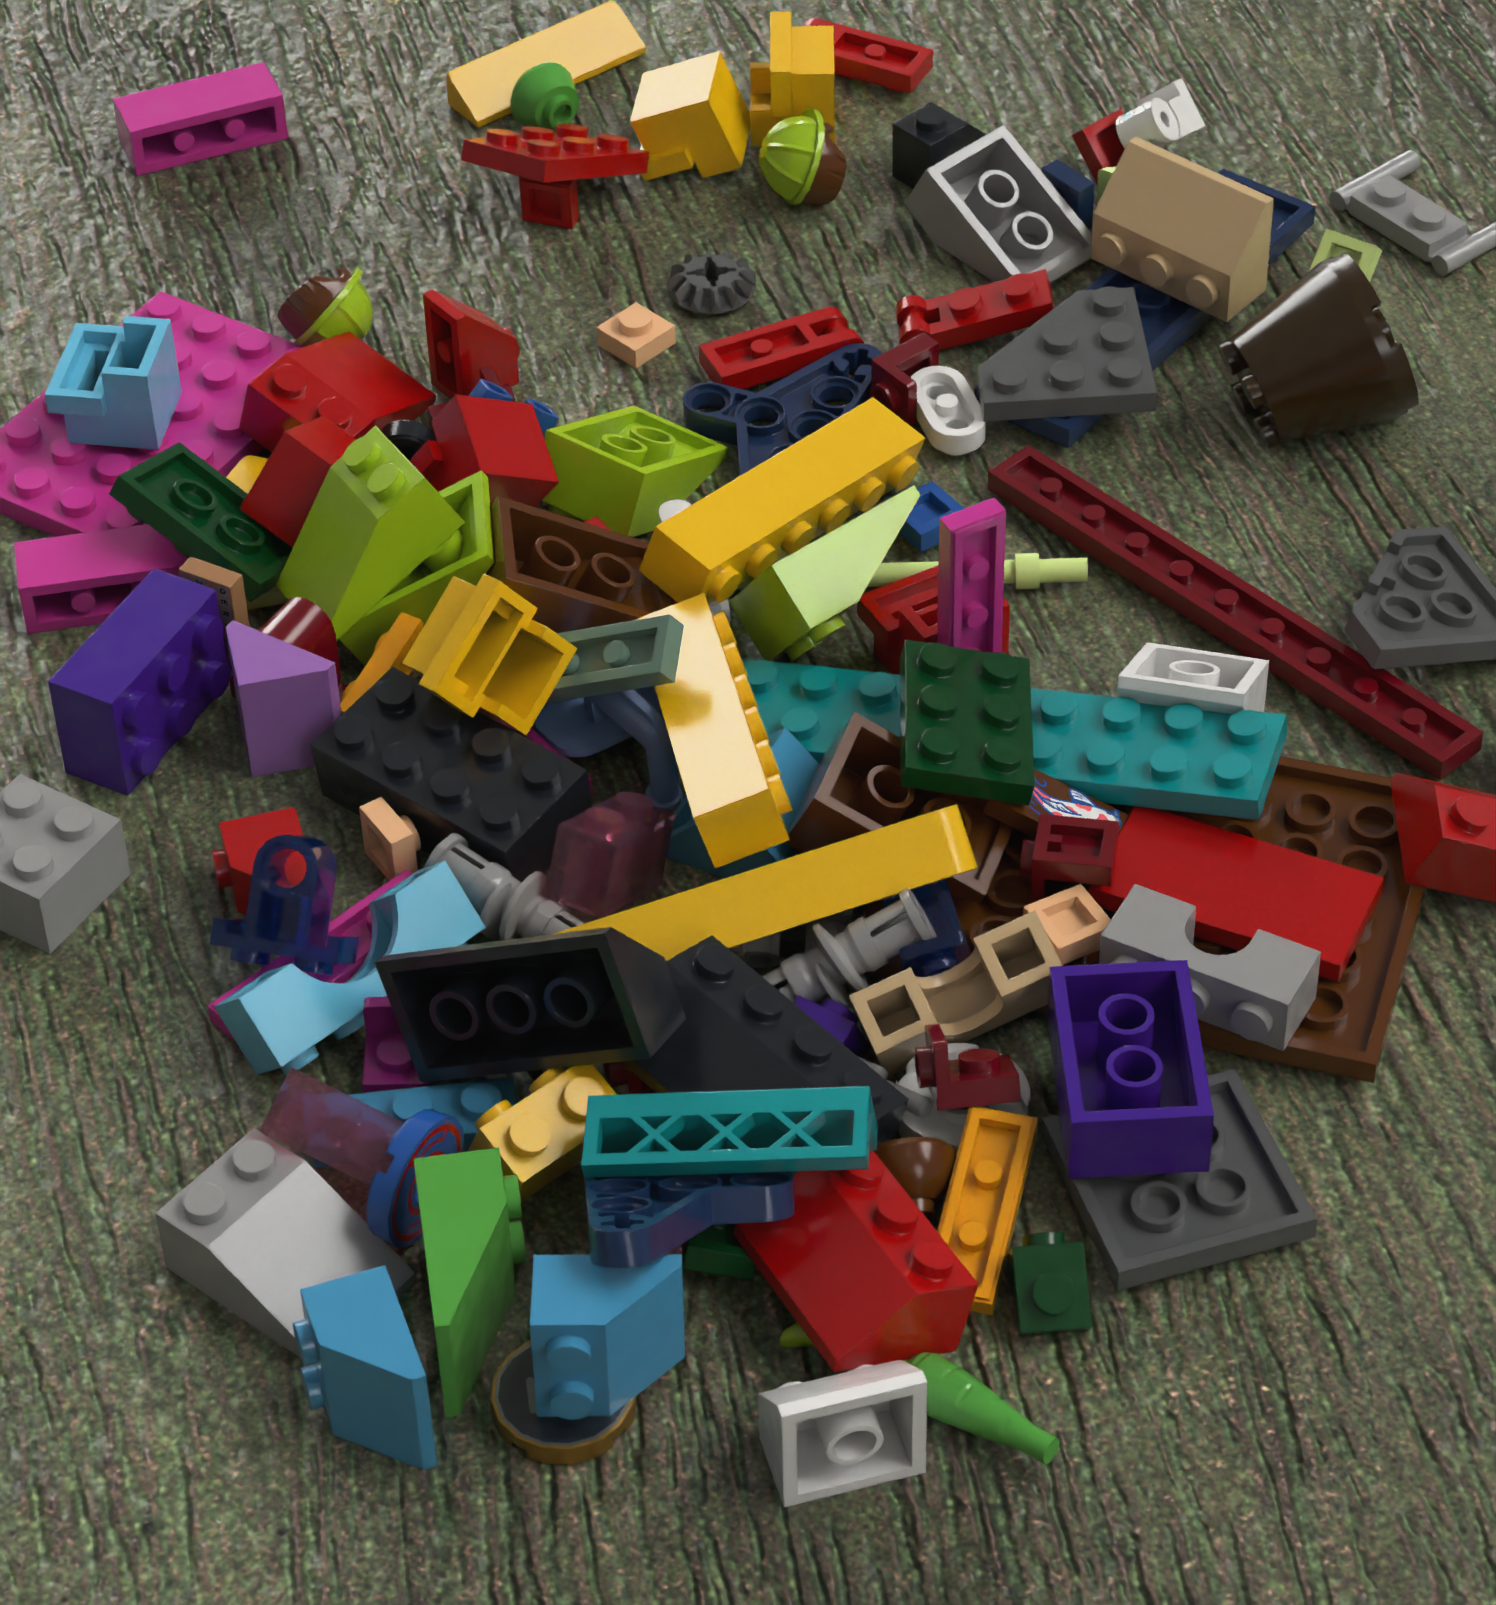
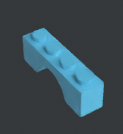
[214,860,486,1076]

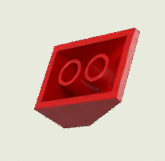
[239,331,437,453]

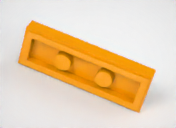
[937,1106,1038,1315]

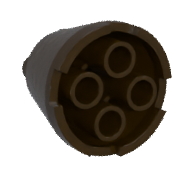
[1218,253,1419,449]

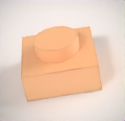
[596,302,676,368]
[359,797,421,881]
[1023,883,1111,965]

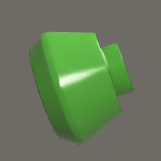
[510,62,579,132]

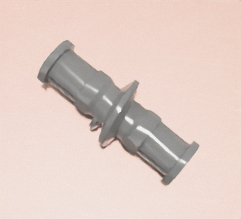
[425,833,584,941]
[762,887,937,1007]

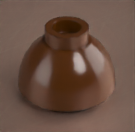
[874,1137,957,1220]

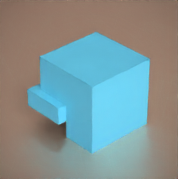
[44,316,182,450]

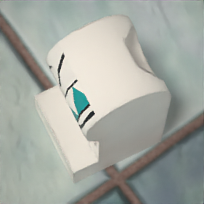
[1116,78,1205,148]

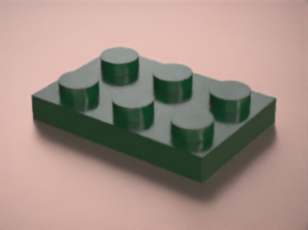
[109,442,293,602]
[900,640,1035,805]

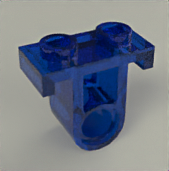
[210,835,360,975]

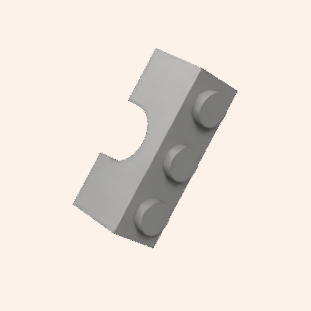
[1099,884,1321,1051]

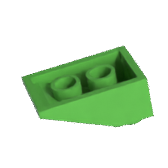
[413,1147,527,1418]

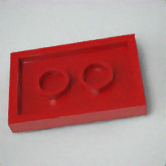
[461,124,649,183]

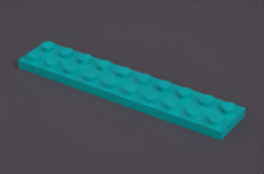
[661,658,1288,820]

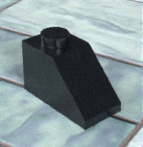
[892,102,986,189]

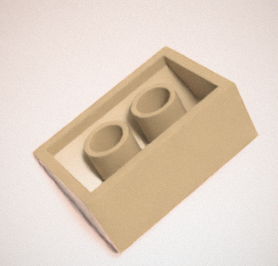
[1091,136,1274,322]

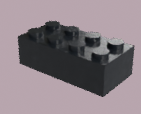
[310,667,595,882]

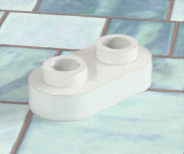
[911,366,986,456]

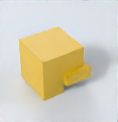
[750,12,835,146]
[630,51,750,181]
[402,574,578,736]

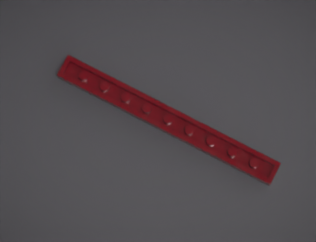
[987,445,1483,780]

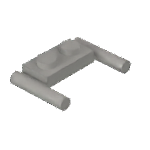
[1330,150,1496,276]

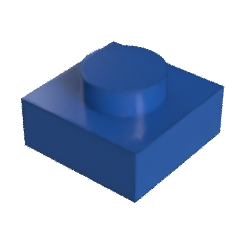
[899,481,965,553]

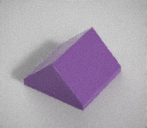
[226,620,342,777]

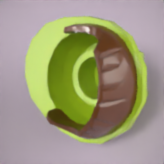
[759,107,846,206]
[277,266,373,347]

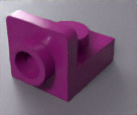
[362,997,433,1093]

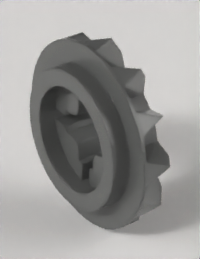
[667,250,756,314]

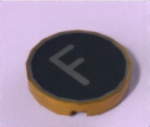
[491,1340,637,1464]

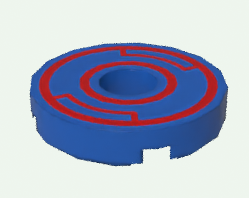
[366,1109,464,1247]

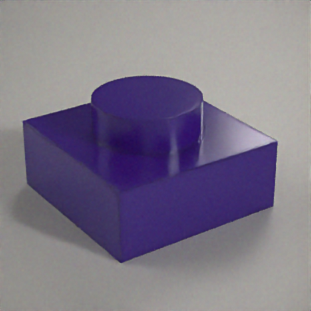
[794,995,870,1059]

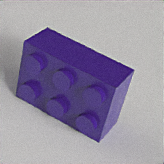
[48,568,231,796]
[1047,960,1214,1179]

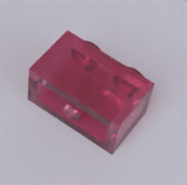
[545,792,675,918]
[259,1067,404,1186]

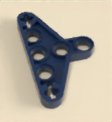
[683,343,882,476]
[583,1172,795,1268]

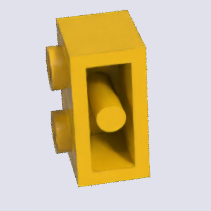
[467,1064,617,1203]

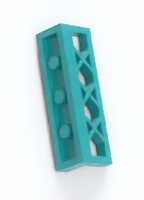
[581,1086,878,1178]

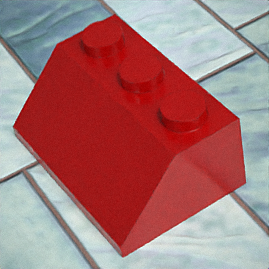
[733,1151,979,1372]

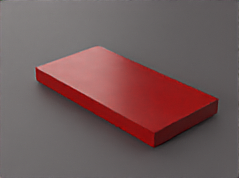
[1088,806,1384,982]

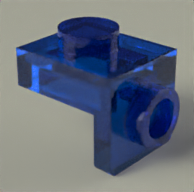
[882,879,970,977]

